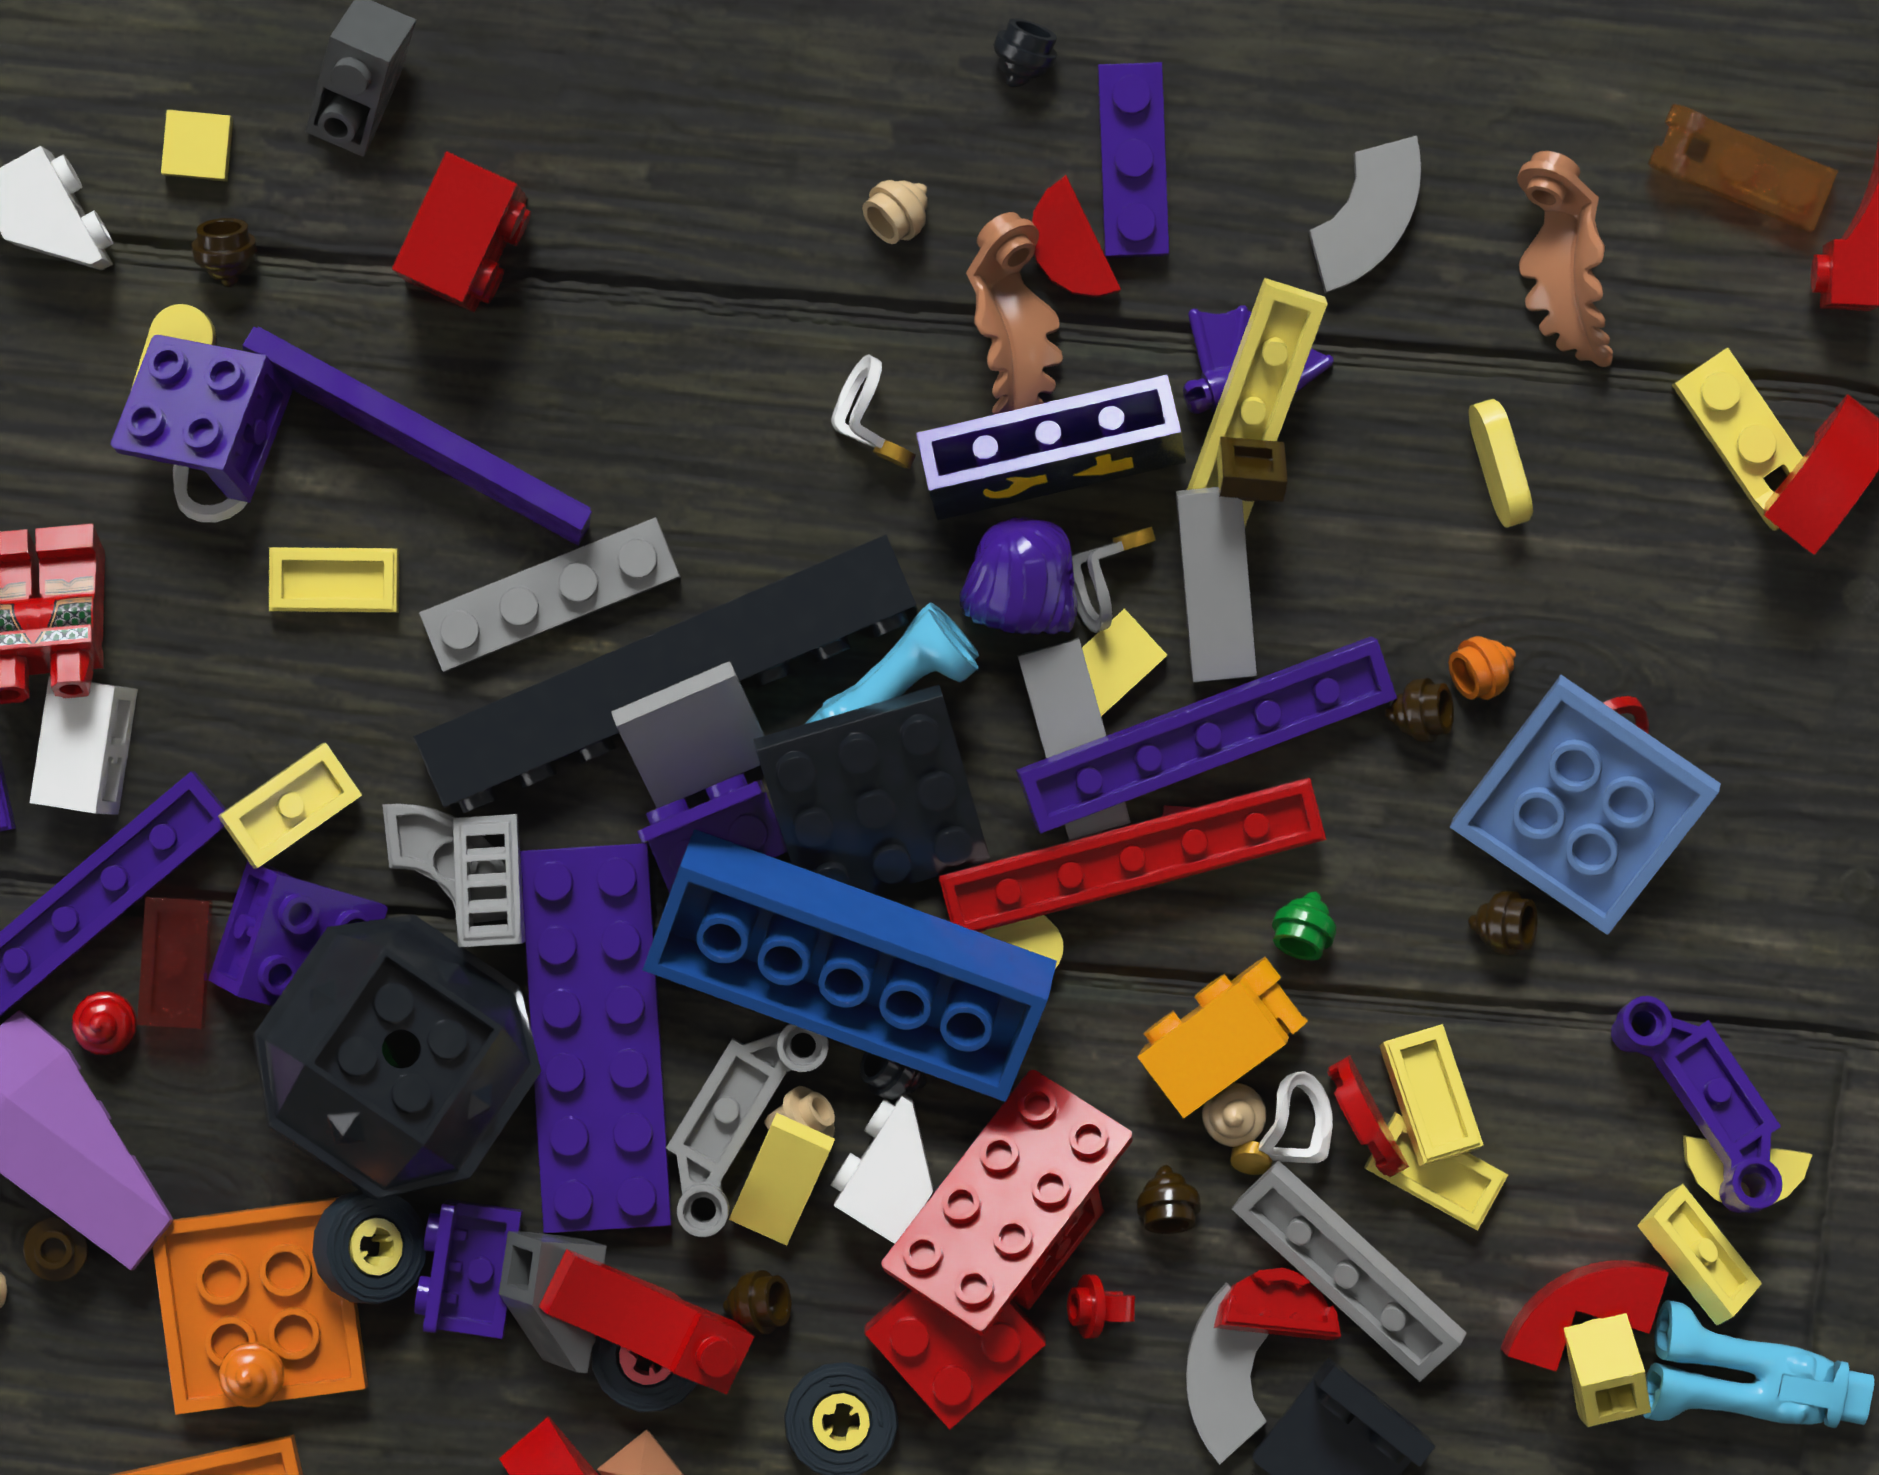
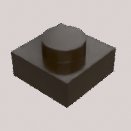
[1217,436,1287,502]

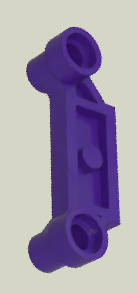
[1611,996,1782,1213]

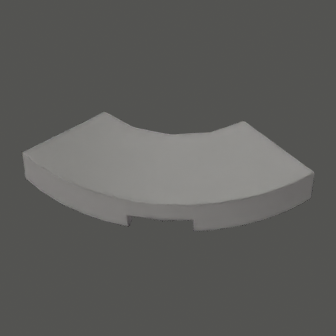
[1308,136,1421,293]
[383,804,507,923]
[1186,1282,1269,1464]

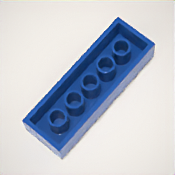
[643,829,1057,1102]

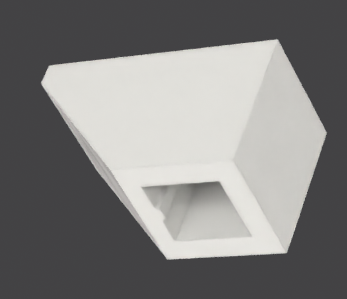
[0,146,113,270]
[830,1095,933,1244]

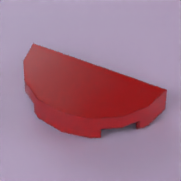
[1032,175,1121,298]
[1327,1055,1409,1177]
[1214,1268,1341,1341]

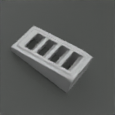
[453,814,525,947]

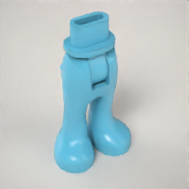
[805,603,979,724]
[1643,1300,1874,1428]

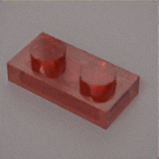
[137,896,213,1029]

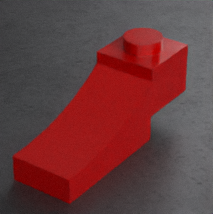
[1811,136,1879,311]
[539,1249,754,1395]

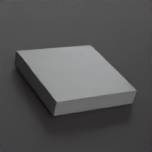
[611,661,765,808]

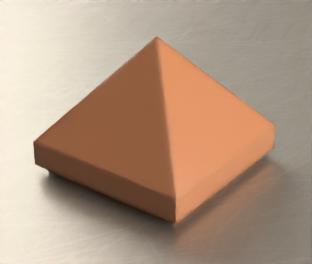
[597,1429,684,1475]

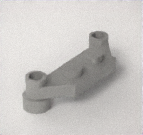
[666,1024,829,1237]

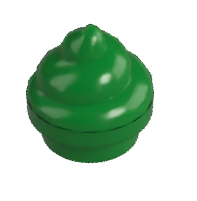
[1272,891,1336,960]

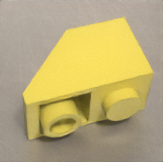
[1564,1313,1651,1427]

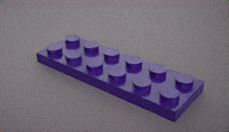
[520,843,672,1233]

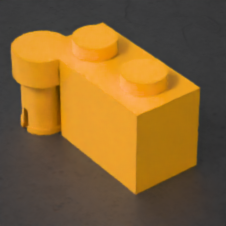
[1137,957,1308,1119]

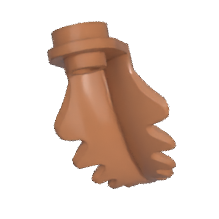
[1517,151,1613,367]
[966,212,1063,415]

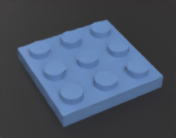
[1450,675,1721,935]

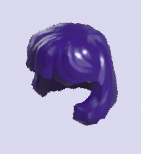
[959,516,1078,635]

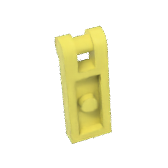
[1672,348,1803,531]

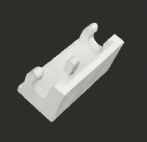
[30,676,138,815]

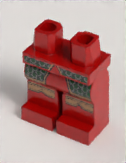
[0,523,105,704]

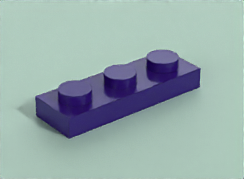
[1098,62,1169,258]

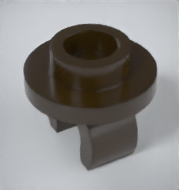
[23,1216,89,1281]

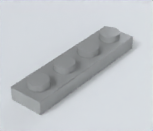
[419,517,681,672]
[1232,1160,1466,1382]

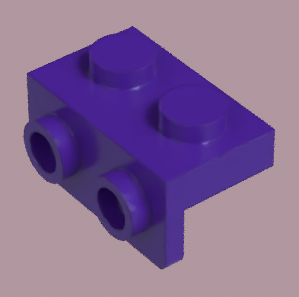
[414,1199,523,1339]

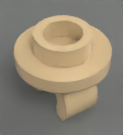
[764,1086,835,1138]

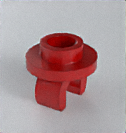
[1067,1274,1135,1339]

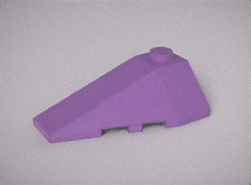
[0,1010,174,1270]

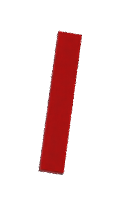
[938,777,1327,932]

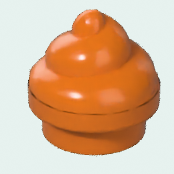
[1448,636,1516,700]
[219,1342,284,1408]

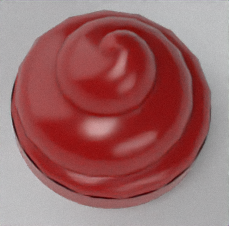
[72,991,137,1055]

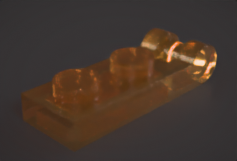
[1648,104,1838,232]

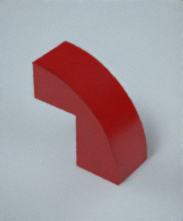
[1763,394,1879,555]
[1500,1260,1669,1372]

